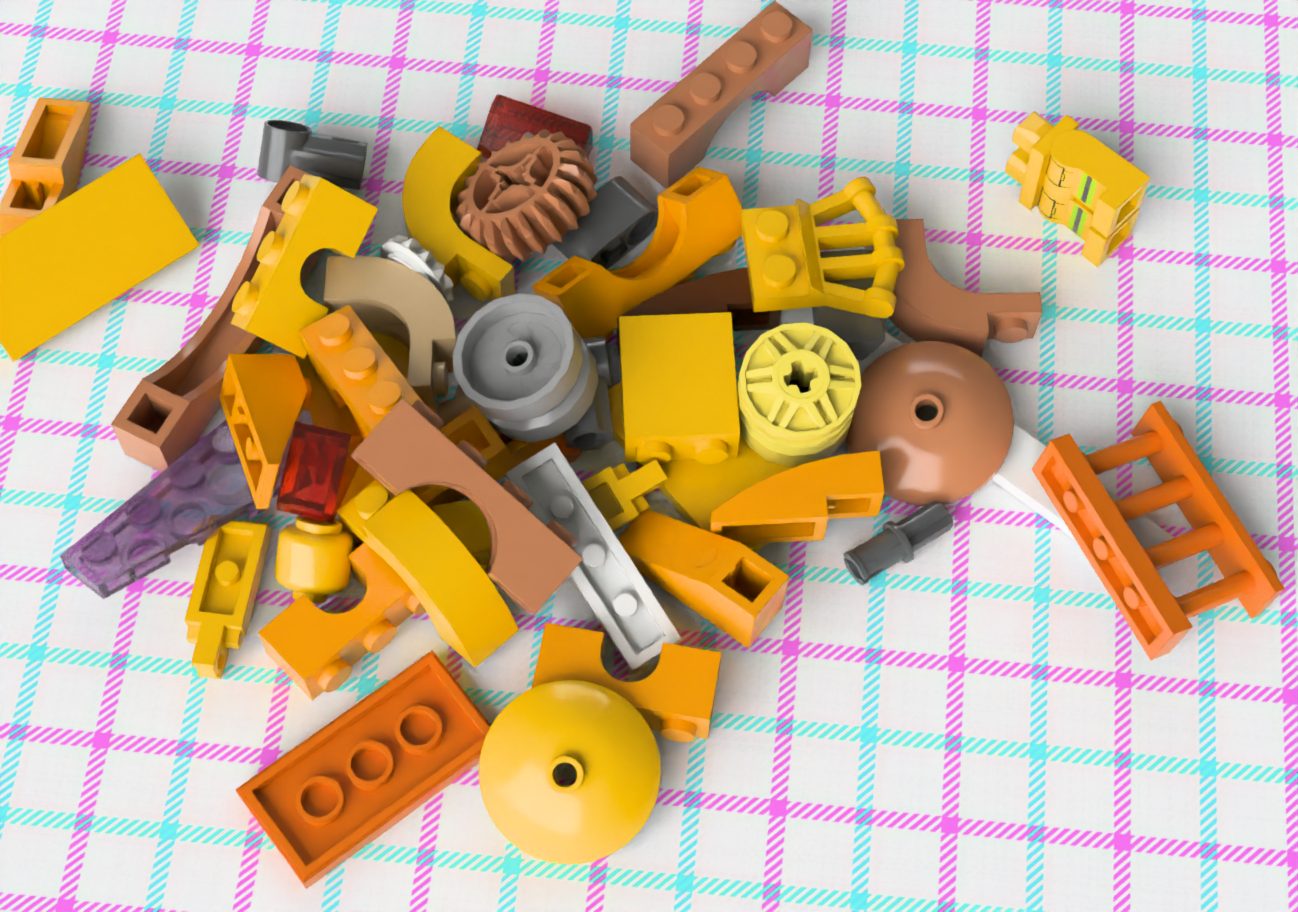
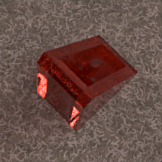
[277,421,363,523]

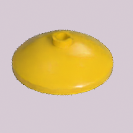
[479,680,661,864]

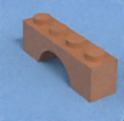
[630,0,813,189]
[350,398,583,614]

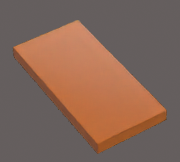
[235,650,491,889]

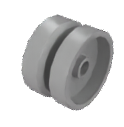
[452,293,599,442]

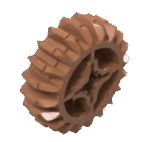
[455,129,598,263]

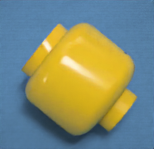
[274,514,355,604]

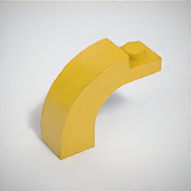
[402,126,516,301]
[336,479,519,668]

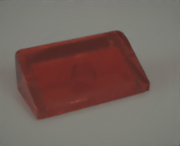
[477,94,593,159]

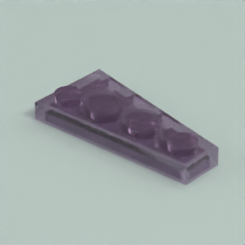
[60,420,313,599]

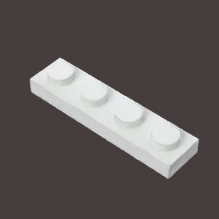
[506,442,682,671]

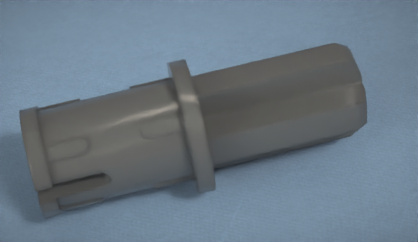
[843,502,954,585]

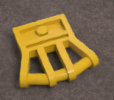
[741,177,905,318]

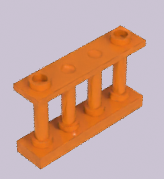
[1032,401,1285,660]

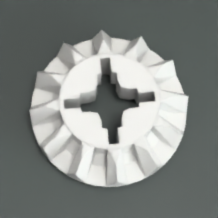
[381,234,454,304]

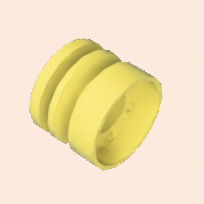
[737,322,862,467]

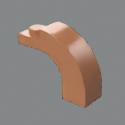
[864,219,1042,357]

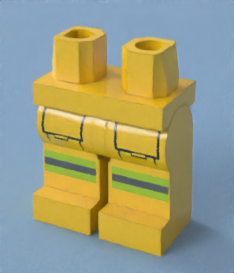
[1005,111,1151,267]

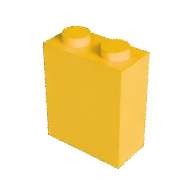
[619,312,740,466]

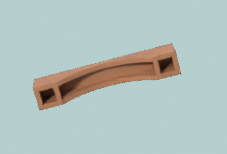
[111,165,326,477]

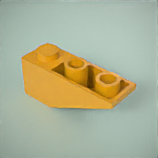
[618,509,790,649]

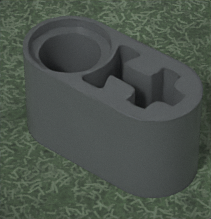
[552,176,658,270]

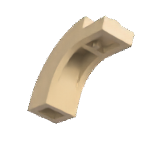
[323,255,457,415]

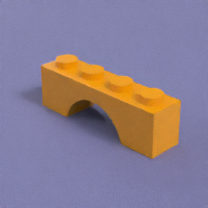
[532,166,743,341]

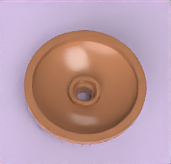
[846,341,1014,506]

